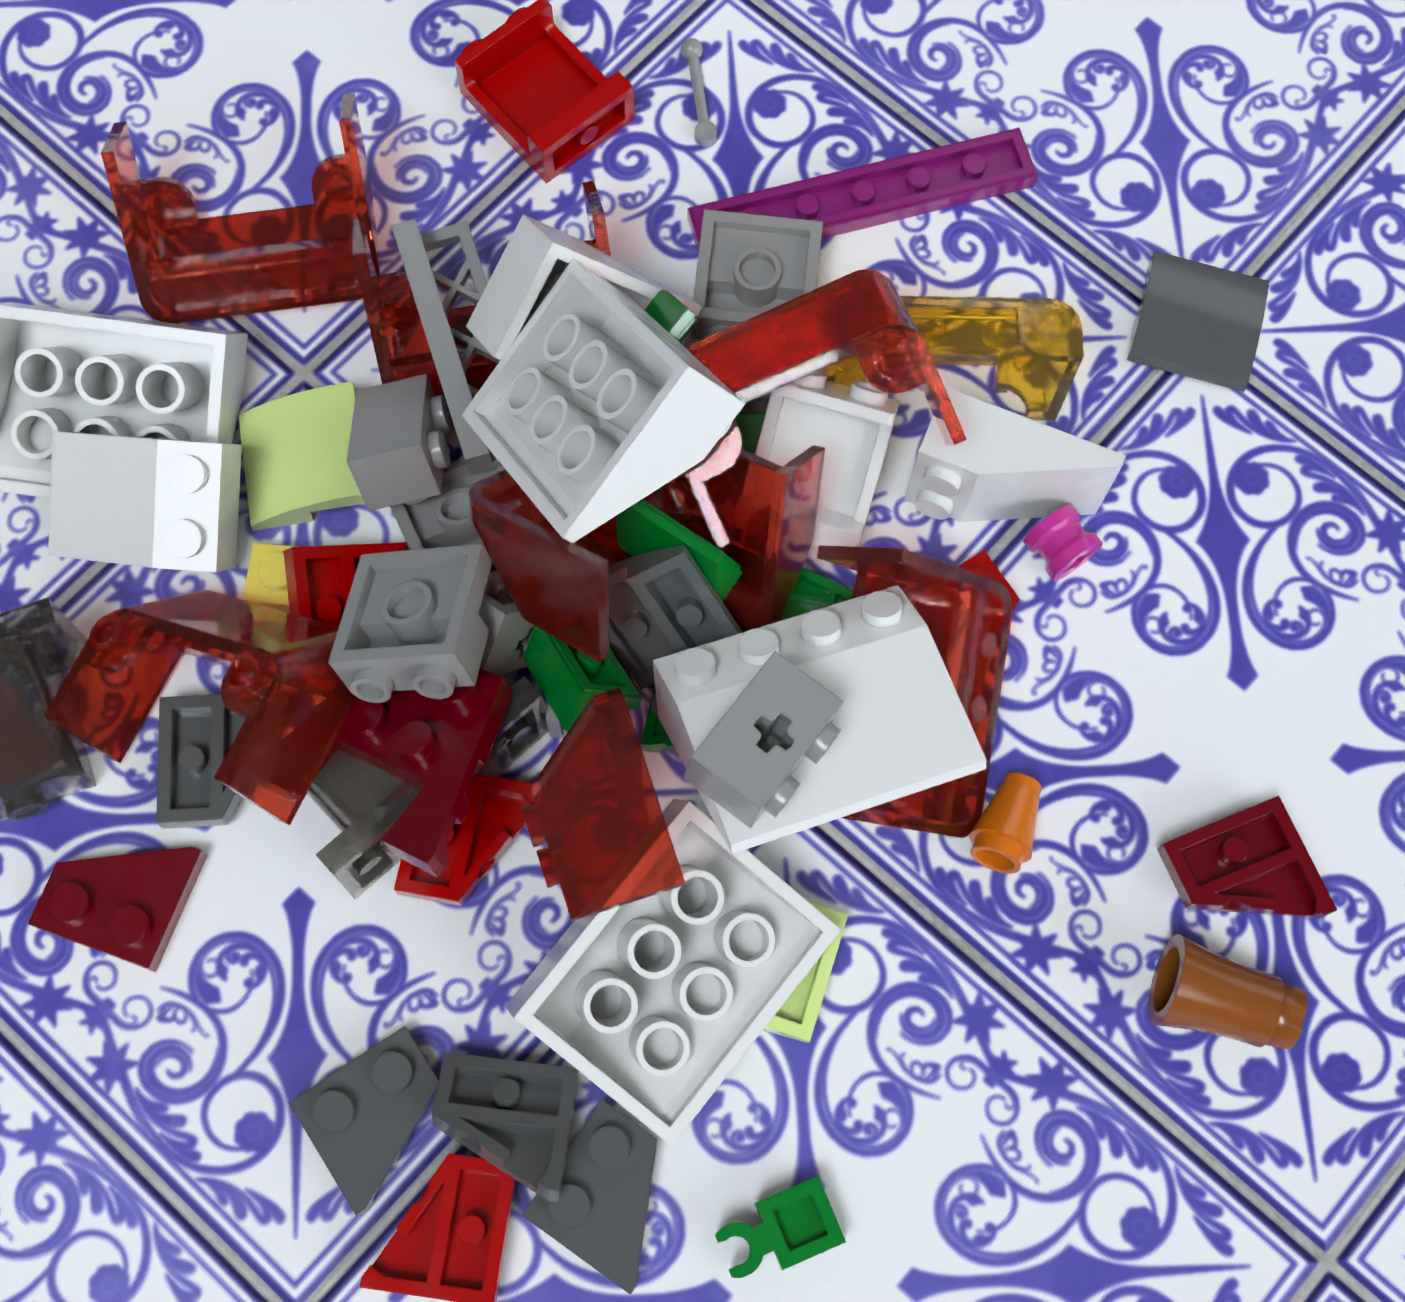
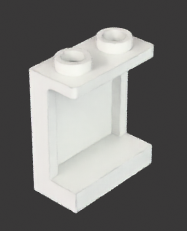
[735,364,900,557]

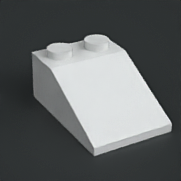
[466,214,702,360]
[904,386,1126,522]
[48,431,242,572]

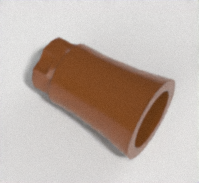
[1148,934,1308,1050]

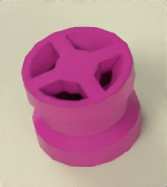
[1023,504,1103,581]

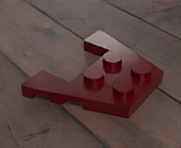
[242,668,513,878]

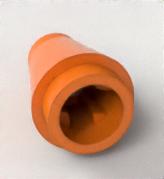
[969,772,1042,874]

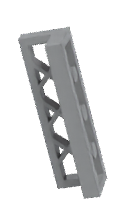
[391,219,502,475]

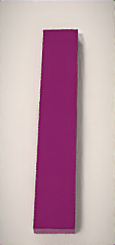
[687,128,1038,254]

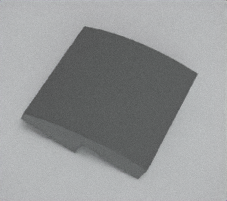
[1127,251,1270,392]
[572,545,743,690]

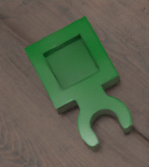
[714,1176,846,1278]

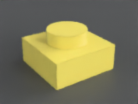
[242,542,297,613]

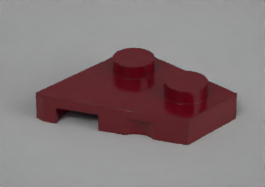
[1157,796,1337,918]
[28,847,208,973]

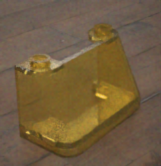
[816,295,1084,421]

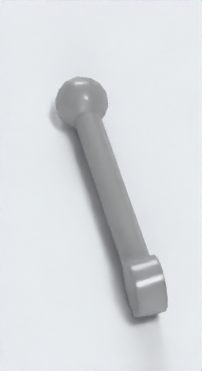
[681,38,717,147]

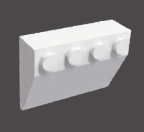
[461,258,746,543]
[0,302,248,498]
[652,585,986,854]
[505,799,841,1146]

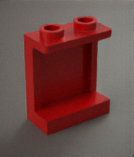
[455,0,634,184]

